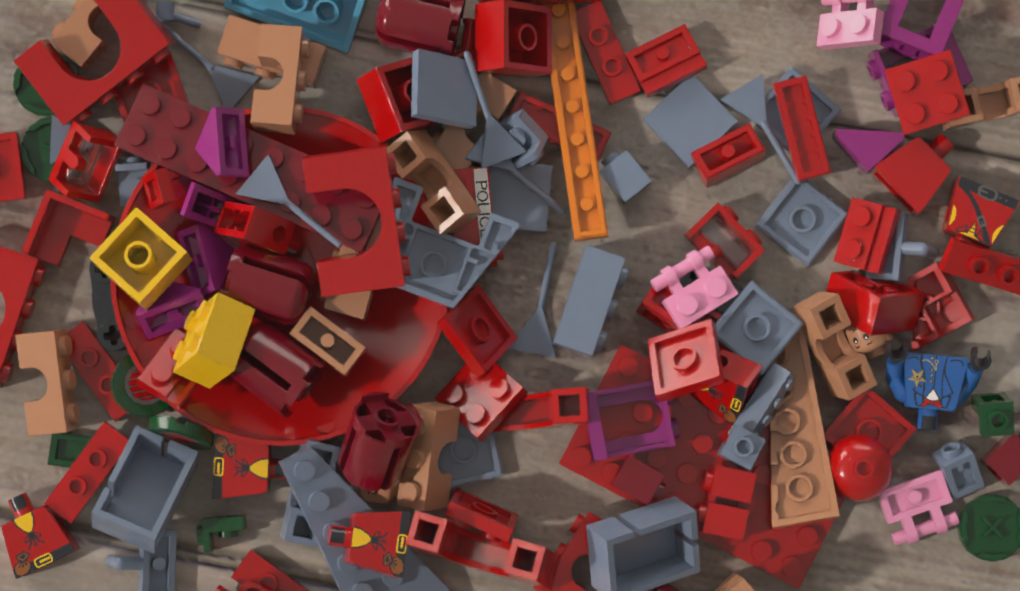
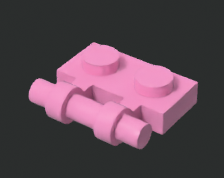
[816,0,884,50]
[650,246,739,329]
[877,470,959,546]

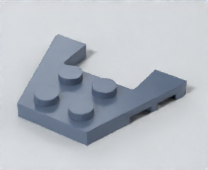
[393,177,520,309]

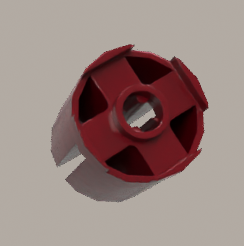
[375,0,466,56]
[220,242,314,327]
[230,321,328,418]
[338,392,421,492]

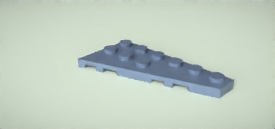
[279,446,450,591]

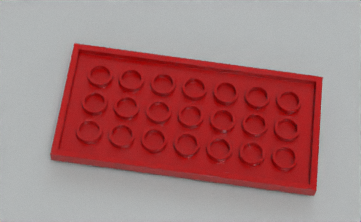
[558,344,845,589]

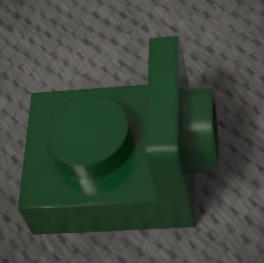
[971,392,1015,437]
[197,514,247,553]

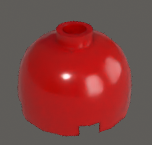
[828,434,893,502]

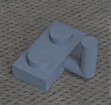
[866,213,939,282]
[105,529,177,591]

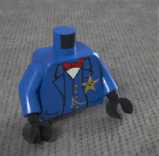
[885,340,992,430]

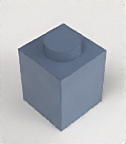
[599,150,652,205]

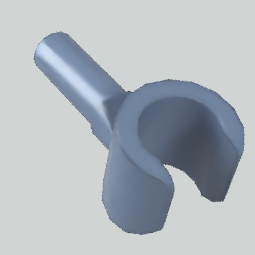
[156,1,202,28]

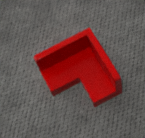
[22,189,116,267]
[826,270,925,336]

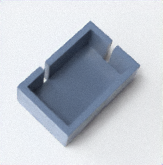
[552,245,629,357]
[91,425,199,554]
[586,496,701,591]

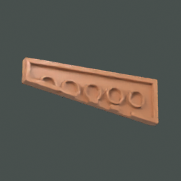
[769,328,840,529]

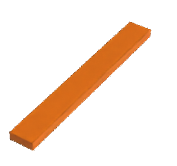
[541,2,608,242]

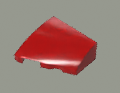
[907,261,975,351]

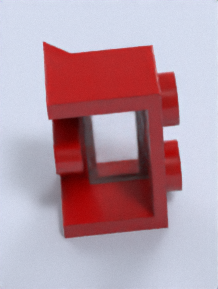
[48,120,122,202]
[684,202,765,282]

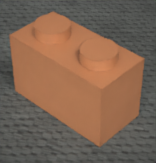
[289,306,366,377]

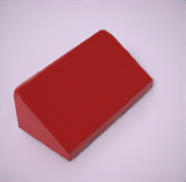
[691,123,766,188]

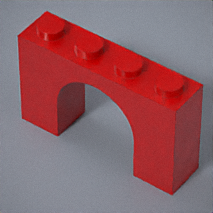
[13,0,176,126]
[302,145,411,297]
[0,246,46,388]
[405,511,561,590]

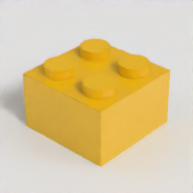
[89,207,193,311]
[173,292,255,389]

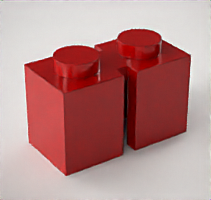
[697,464,757,541]

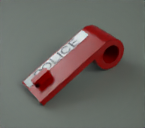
[453,167,504,268]

